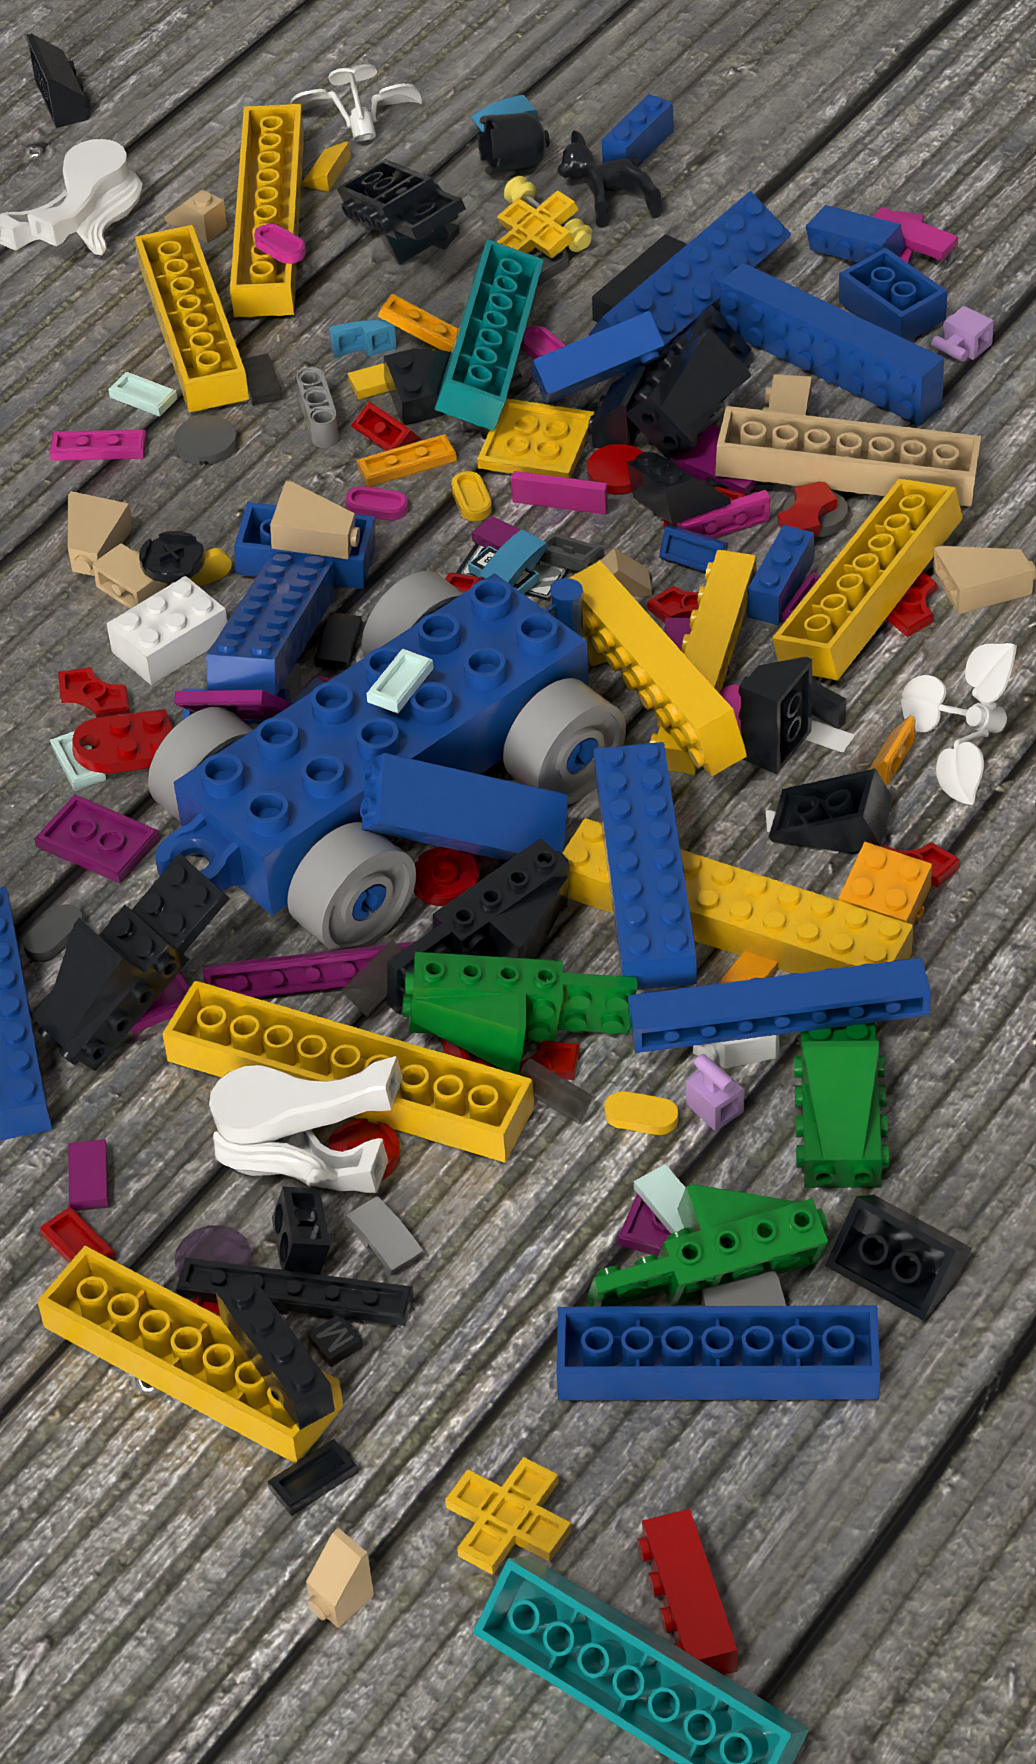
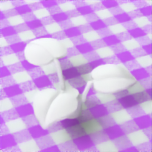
[290,64,422,142]
[901,643,1017,805]

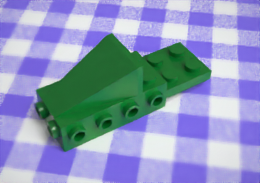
[402,952,637,1074]
[794,1022,889,1188]
[586,1184,828,1307]

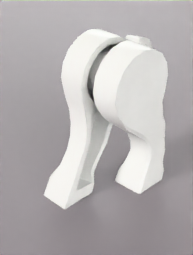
[0,139,142,255]
[209,1056,403,1193]

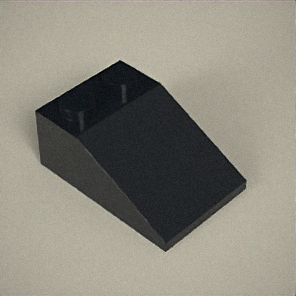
[384,348,451,426]
[768,768,893,853]

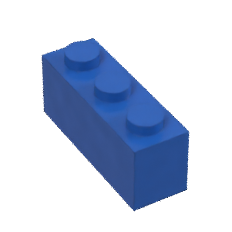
[602,94,674,167]
[806,205,905,262]
[747,525,814,626]

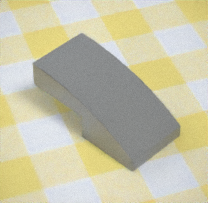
[345,1196,423,1275]

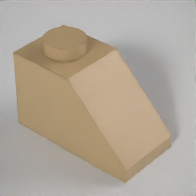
[165,189,227,243]
[306,1528,374,1628]

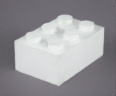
[106,576,227,685]

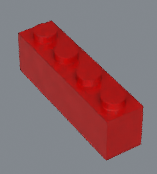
[637,1509,738,1675]

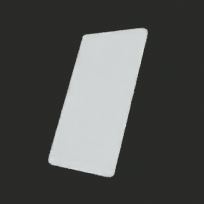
[805,720,854,752]

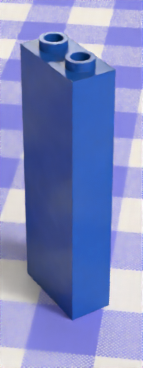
[360,753,568,861]

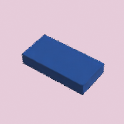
[659,525,728,572]

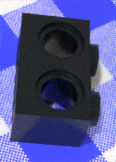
[272,1186,331,1274]

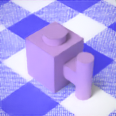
[931,306,994,362]
[686,1054,744,1131]

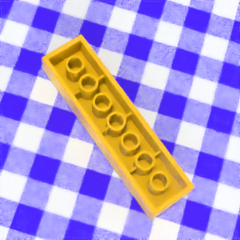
[135,224,249,413]
[772,478,963,680]
[569,561,747,777]
[37,1246,344,1463]

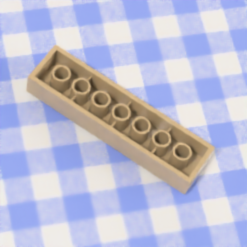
[715,406,981,507]

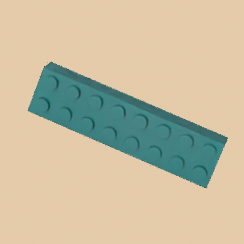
[434,239,544,431]
[472,1555,810,1764]

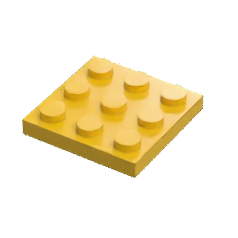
[477,398,594,478]

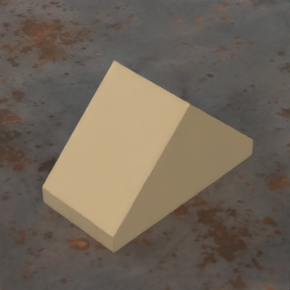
[600,548,652,598]

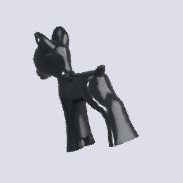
[557,130,662,228]

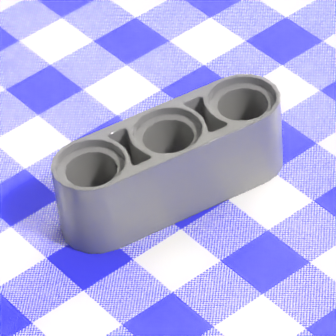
[296,367,339,448]

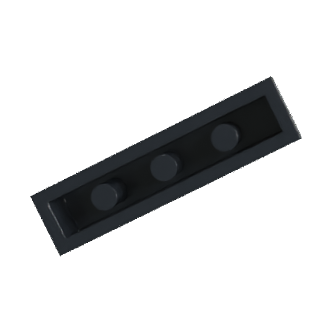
[592,234,687,323]
[216,1273,335,1430]

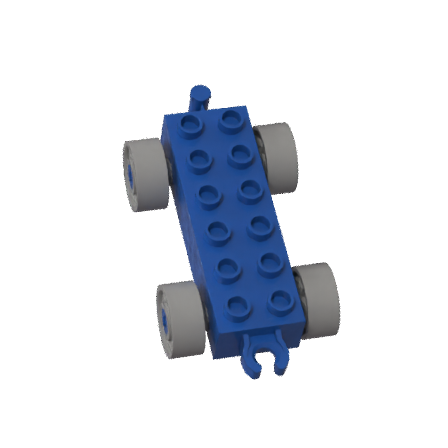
[148,571,626,951]

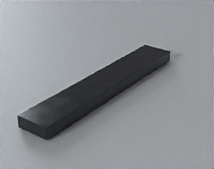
[176,1257,413,1326]

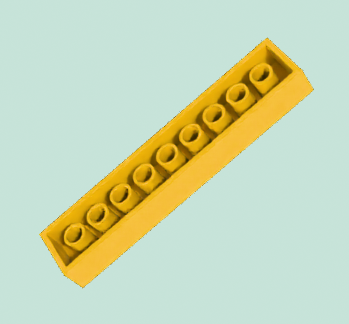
[230,104,304,318]
[562,818,913,973]
[162,980,534,1163]

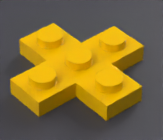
[497,190,579,259]
[445,1457,572,1575]

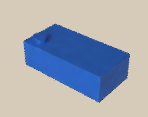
[531,310,665,405]
[234,502,376,589]

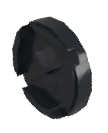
[139,531,205,583]

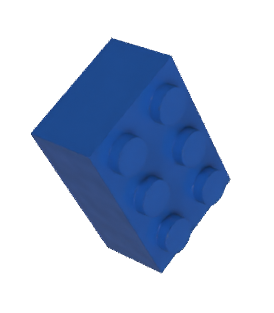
[839,247,947,341]

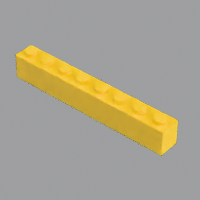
[650,549,757,775]

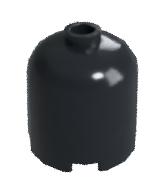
[478,113,550,175]

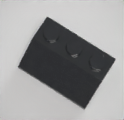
[27,33,91,128]
[626,452,731,524]
[738,657,812,774]
[825,1194,972,1321]

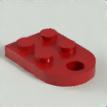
[72,709,172,773]

